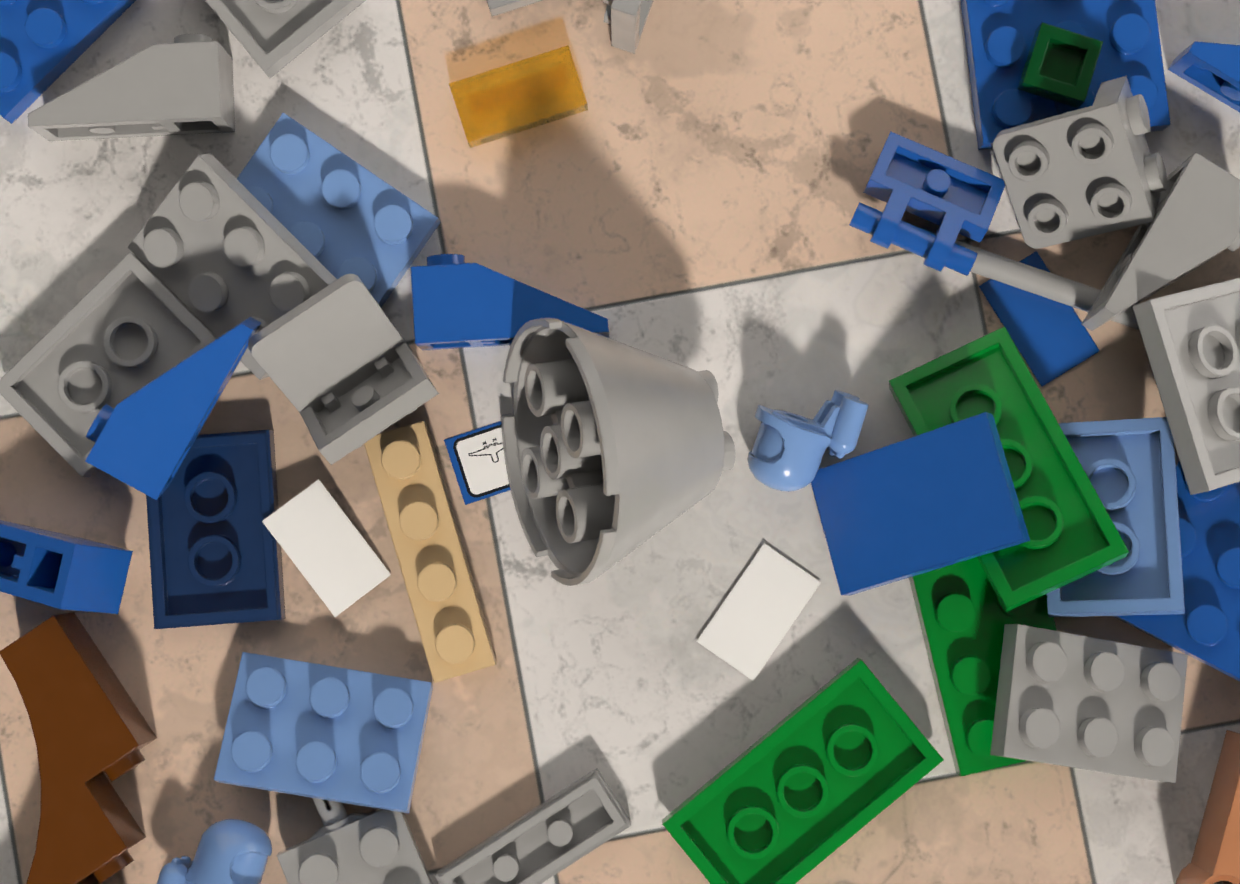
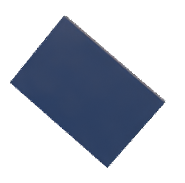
[146,429,286,629]

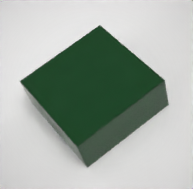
[1017,22,1103,108]

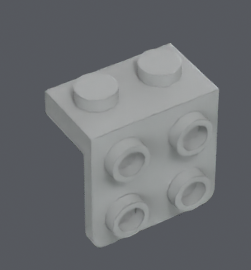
[993,76,1168,249]
[248,274,439,465]

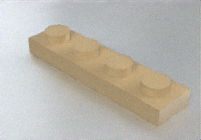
[364,421,497,683]

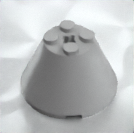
[501,318,735,586]

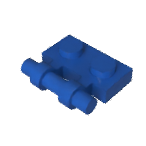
[849,131,1005,276]

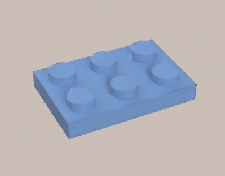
[237,112,441,308]
[1047,417,1185,617]
[214,652,433,813]

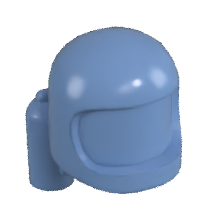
[747,390,869,492]
[157,819,272,884]

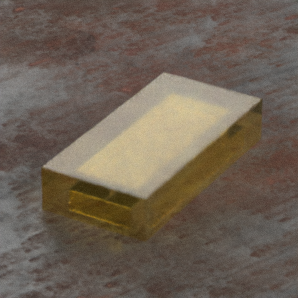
[449,45,588,148]

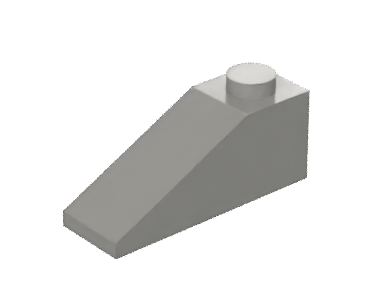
[28,34,235,141]
[1081,152,1240,331]

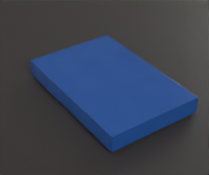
[811,412,1030,596]

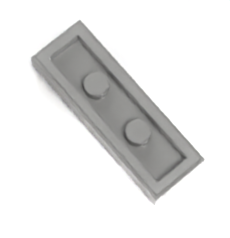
[435,768,631,884]

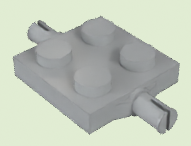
[277,798,433,884]

